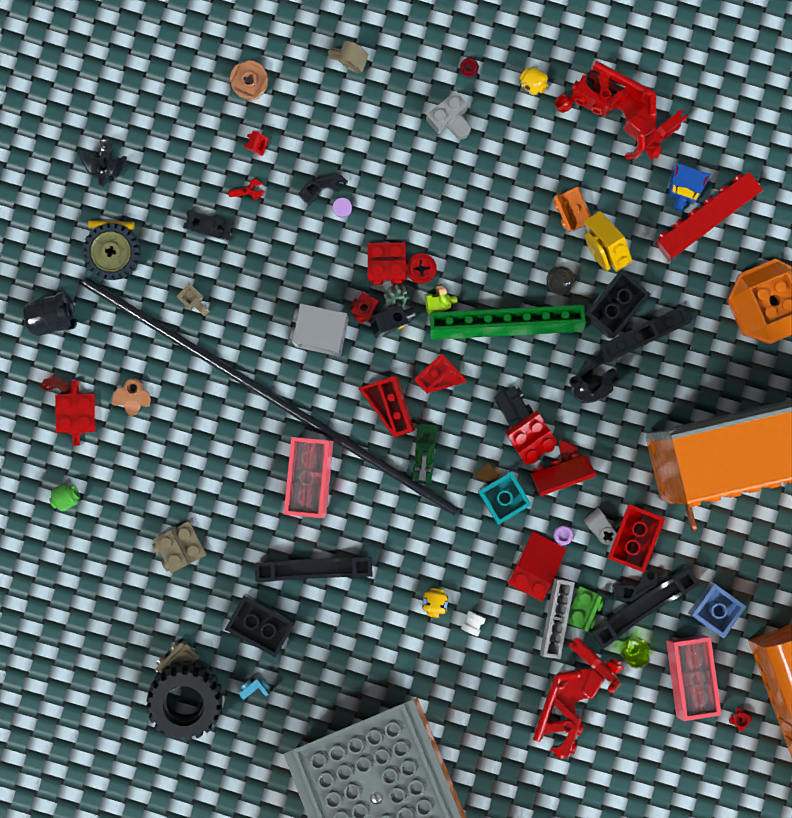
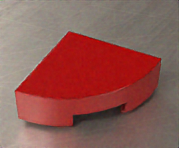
[559,439,578,461]

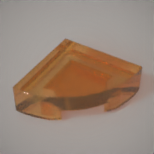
[473,462,500,481]

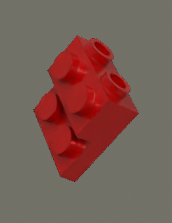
[367,242,406,285]
[505,410,558,465]

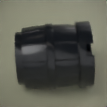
[23,291,77,336]

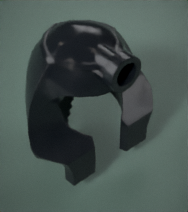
[569,355,618,403]

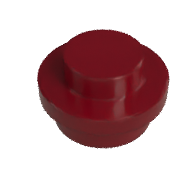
[460,58,479,77]

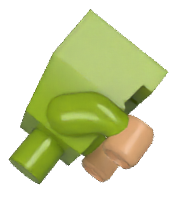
[424,285,457,315]

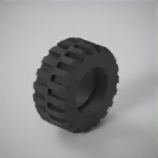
[146,661,223,741]

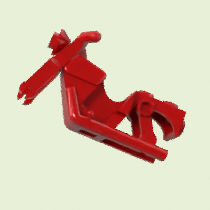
[571,61,687,161]
[533,638,624,759]

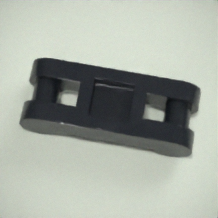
[183,210,235,242]

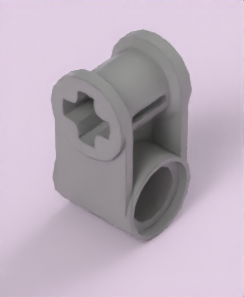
[583,508,617,545]

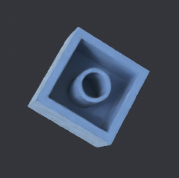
[688,582,746,638]

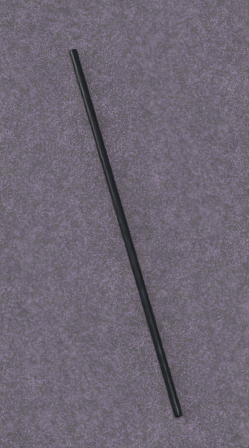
[81,277,459,516]

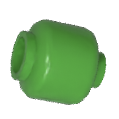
[49,483,80,511]

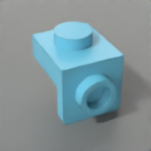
[239,677,271,700]

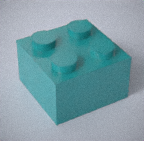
[477,471,531,525]

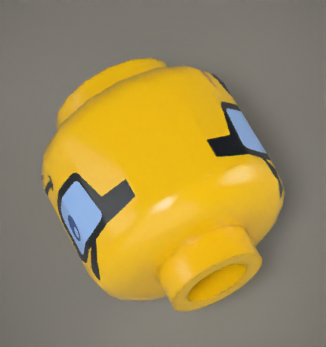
[422,588,449,618]

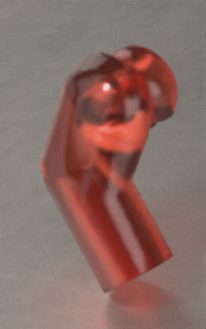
[40,376,71,394]

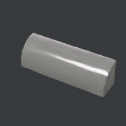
[540,578,575,659]

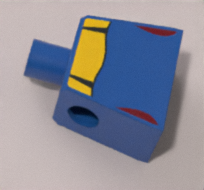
[668,163,711,212]

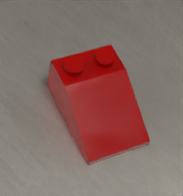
[506,531,567,602]

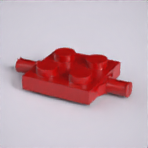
[55,381,96,446]

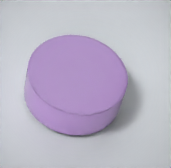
[333,198,352,218]
[553,526,573,545]

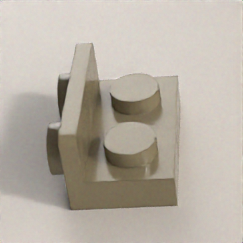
[155,640,201,673]

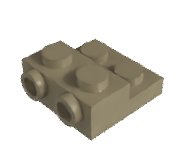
[152,521,207,573]

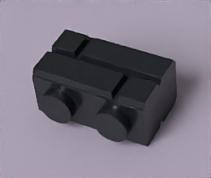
[493,386,533,428]

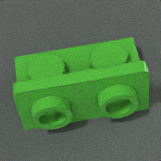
[567,586,603,632]

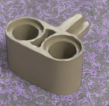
[328,41,369,73]

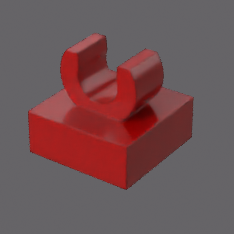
[244,131,269,156]

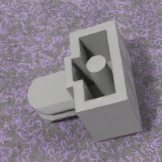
[426,91,471,140]

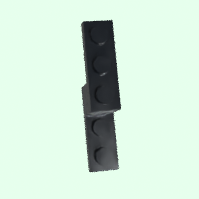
[599,306,690,363]

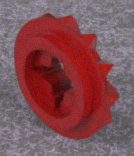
[406,253,437,284]

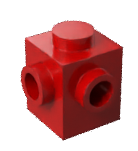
[350,292,379,324]

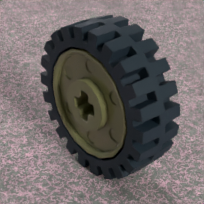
[82,223,142,280]

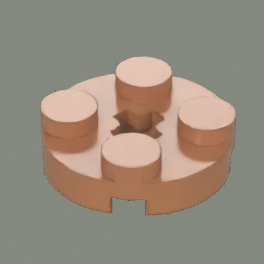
[230,60,268,100]

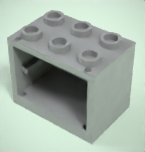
[290,304,349,357]

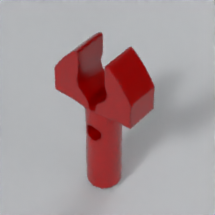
[228,179,265,200]

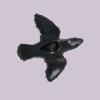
[78,138,127,187]

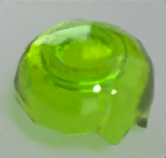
[621,636,650,669]

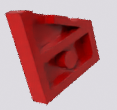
[414,354,467,394]

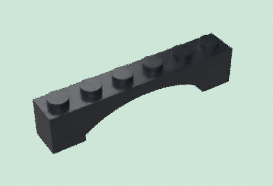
[255,556,373,582]
[589,567,700,649]

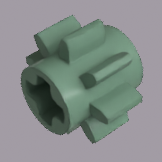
[384,284,409,308]

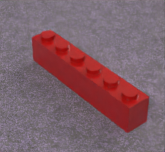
[655,172,763,261]

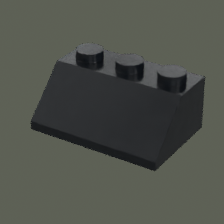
[585,269,650,338]

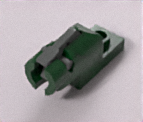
[412,424,437,483]

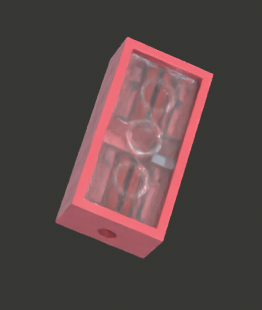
[284,437,334,518]
[666,635,721,721]

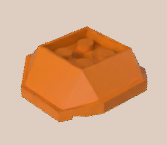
[727,259,792,344]

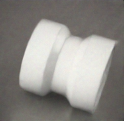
[461,611,486,636]

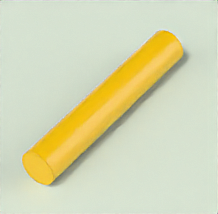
[88,220,134,230]

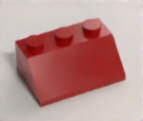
[530,452,597,496]
[608,504,665,573]

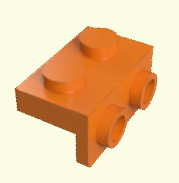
[554,187,591,232]

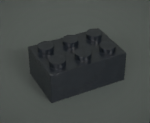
[225,594,296,658]

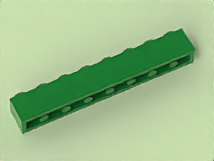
[430,305,586,340]

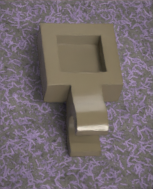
[176,283,210,316]

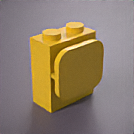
[584,211,633,272]

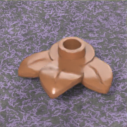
[112,378,151,417]

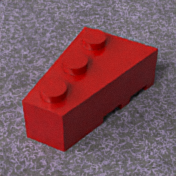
[358,376,415,437]

